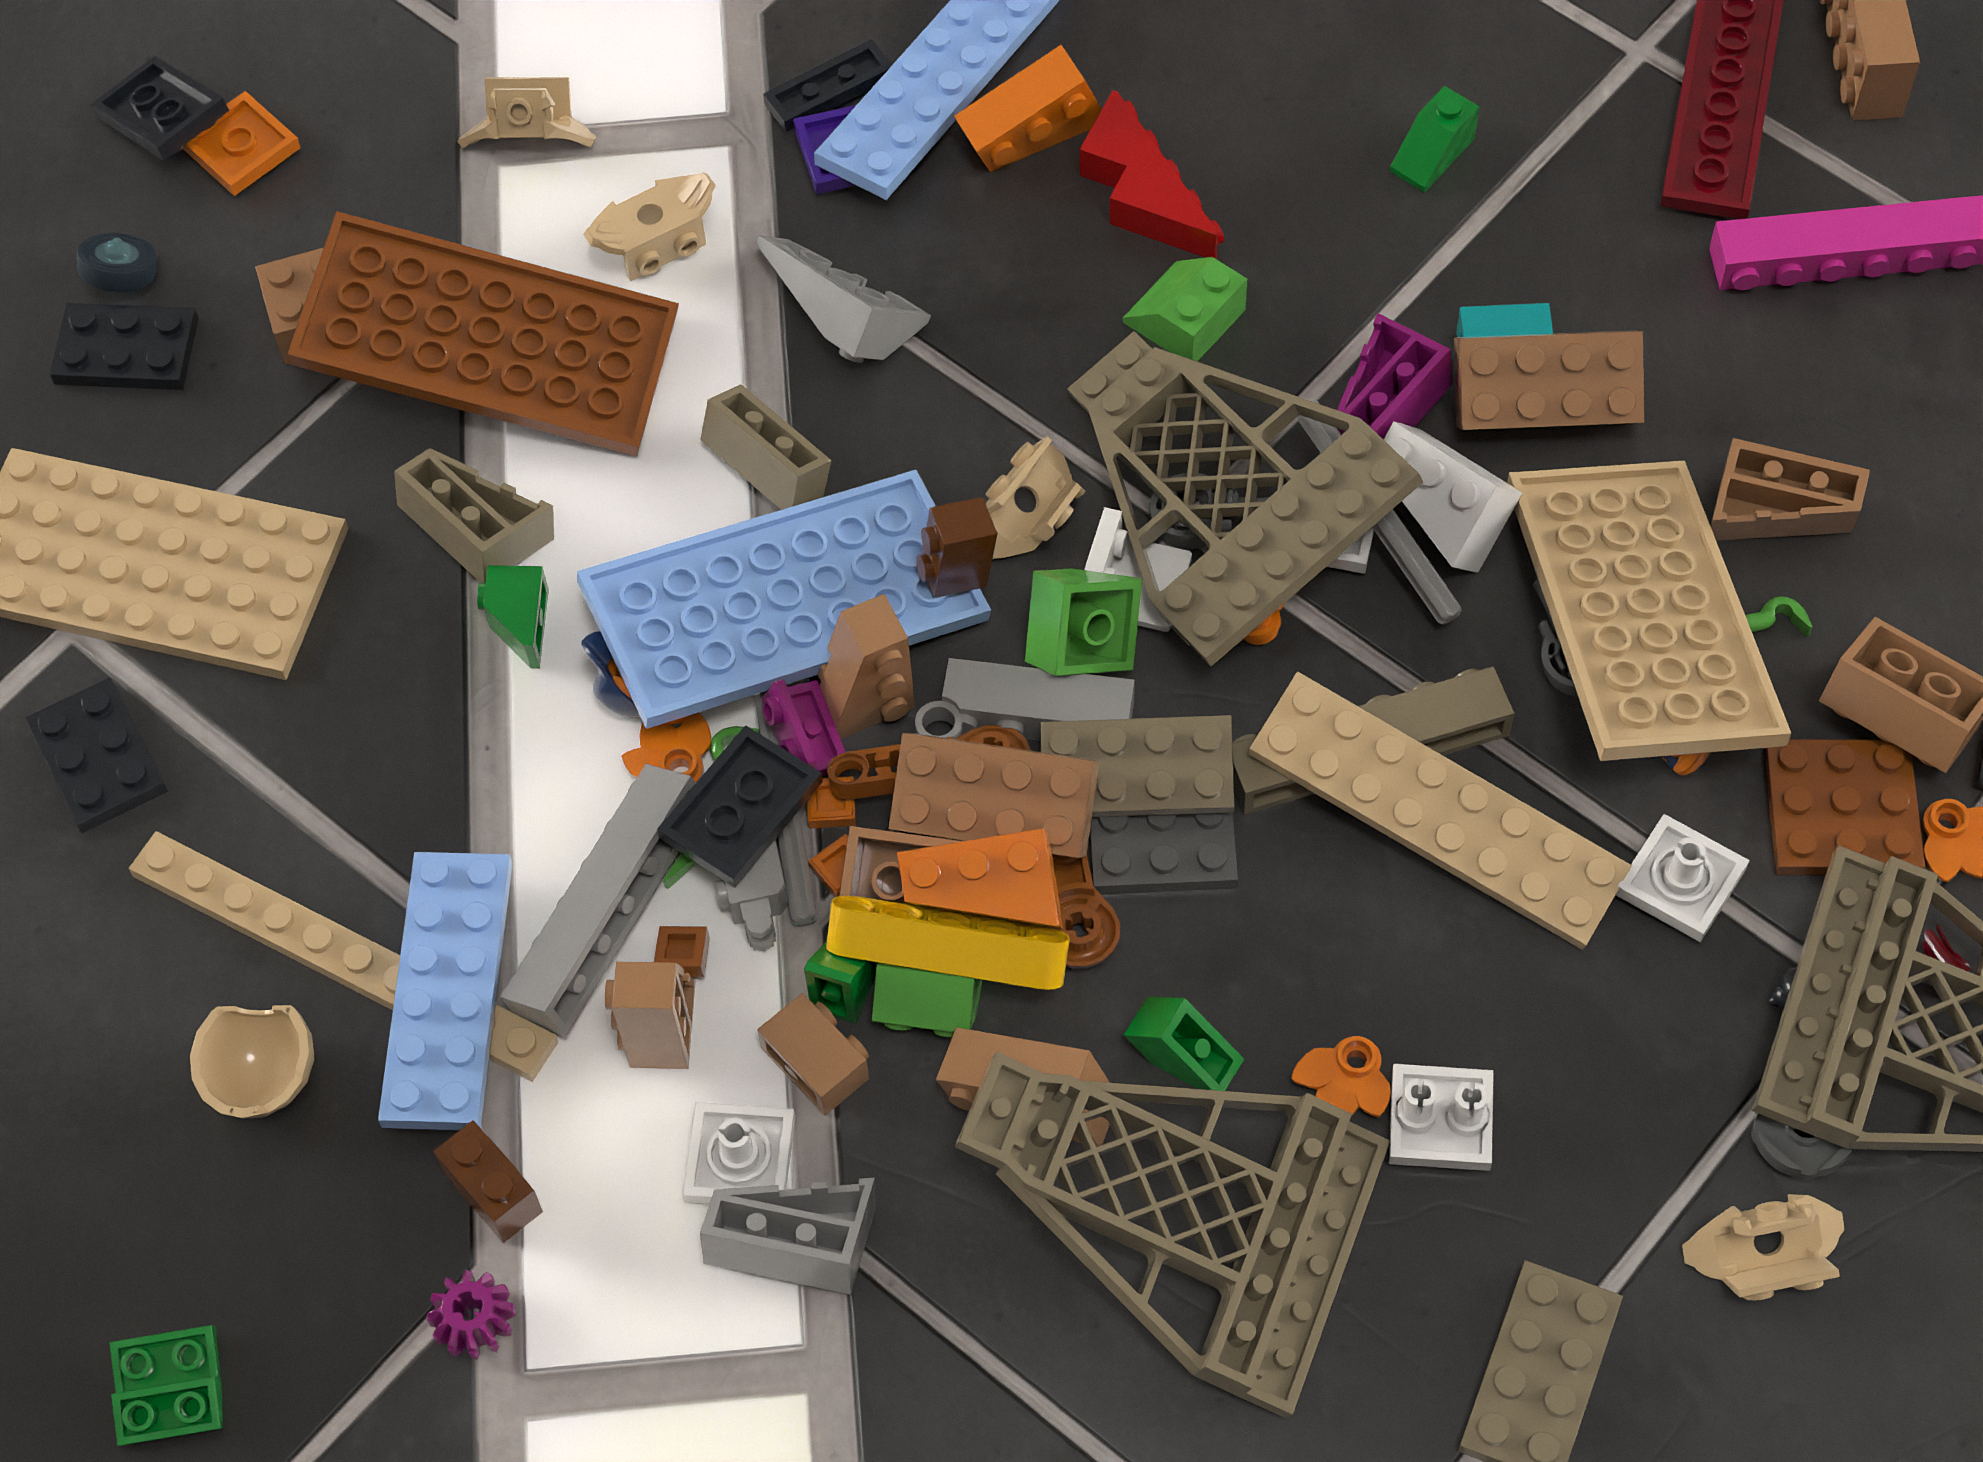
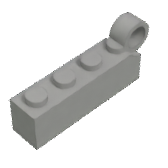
[915,658,1135,741]

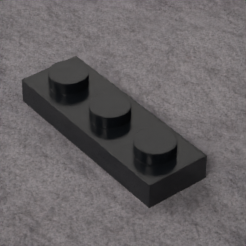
[763,39,892,132]

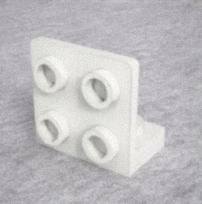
[1084,507,1192,632]

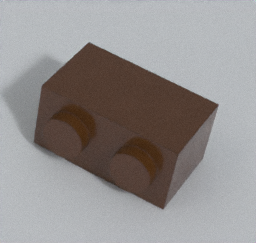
[916,497,998,598]
[433,1120,543,1244]

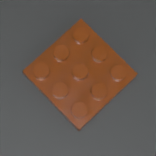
[1763,739,1925,876]

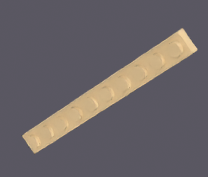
[128,831,558,1082]

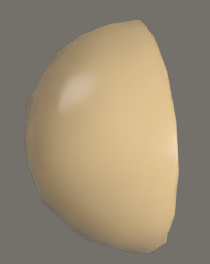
[190,1005,315,1118]

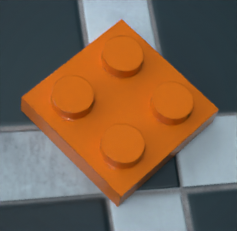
[183,91,301,196]

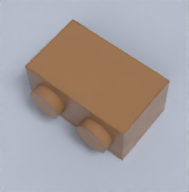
[757,993,870,1116]

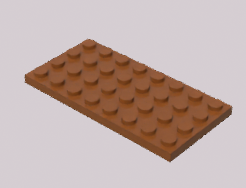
[287,211,679,456]

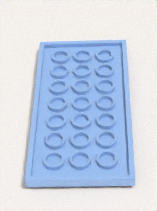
[577,470,991,729]

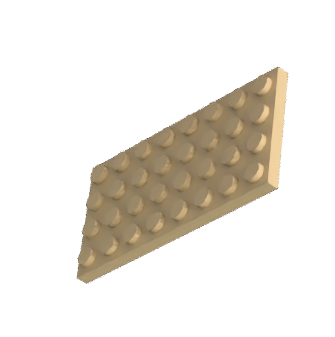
[0,448,349,680]
[1507,461,1791,761]

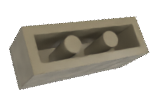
[700,384,831,510]

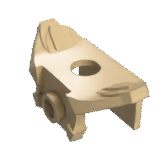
[458,77,597,148]
[583,172,716,281]
[986,436,1086,559]
[1682,1194,1845,1301]

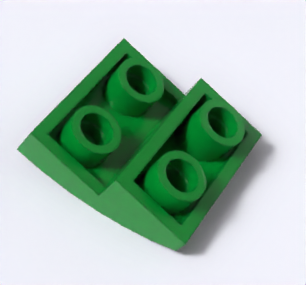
[109,1325,223,1446]

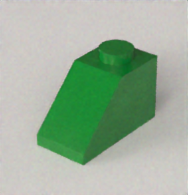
[1390,86,1480,193]
[477,565,549,669]
[804,941,876,1024]
[1124,996,1244,1091]

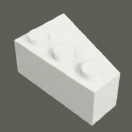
[1384,421,1522,573]

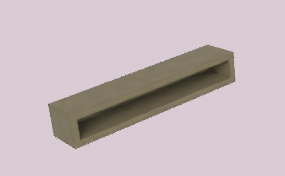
[1233,666,1515,815]

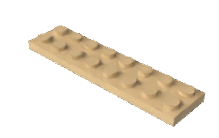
[1248,671,1632,950]

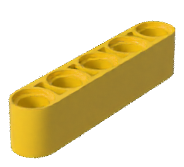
[826,895,1070,990]

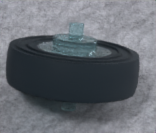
[77,233,157,292]

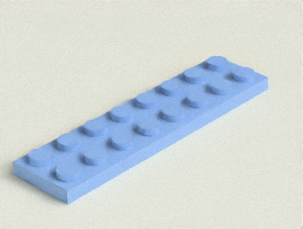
[814,0,1059,200]

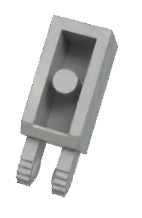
[715,840,789,952]

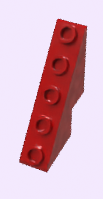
[1080,90,1224,259]

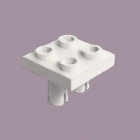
[1389,1064,1493,1171]

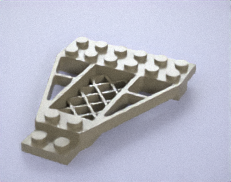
[1067,331,1423,666]
[1752,846,1983,1152]
[954,1052,1390,1419]

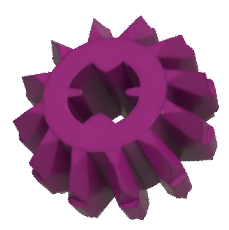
[427,1269,516,1360]

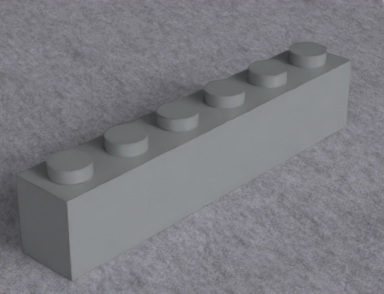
[500,764,696,1037]

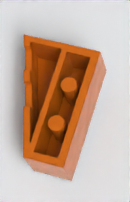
[954,45,1102,172]
[897,828,1064,930]

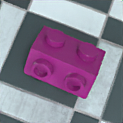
[762,679,846,776]

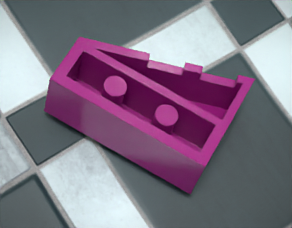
[1337,313,1453,440]

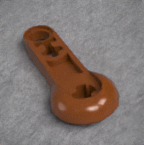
[827,725,1030,799]
[1042,854,1120,969]

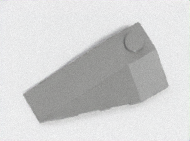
[756,235,931,363]

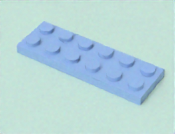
[378,852,513,1130]

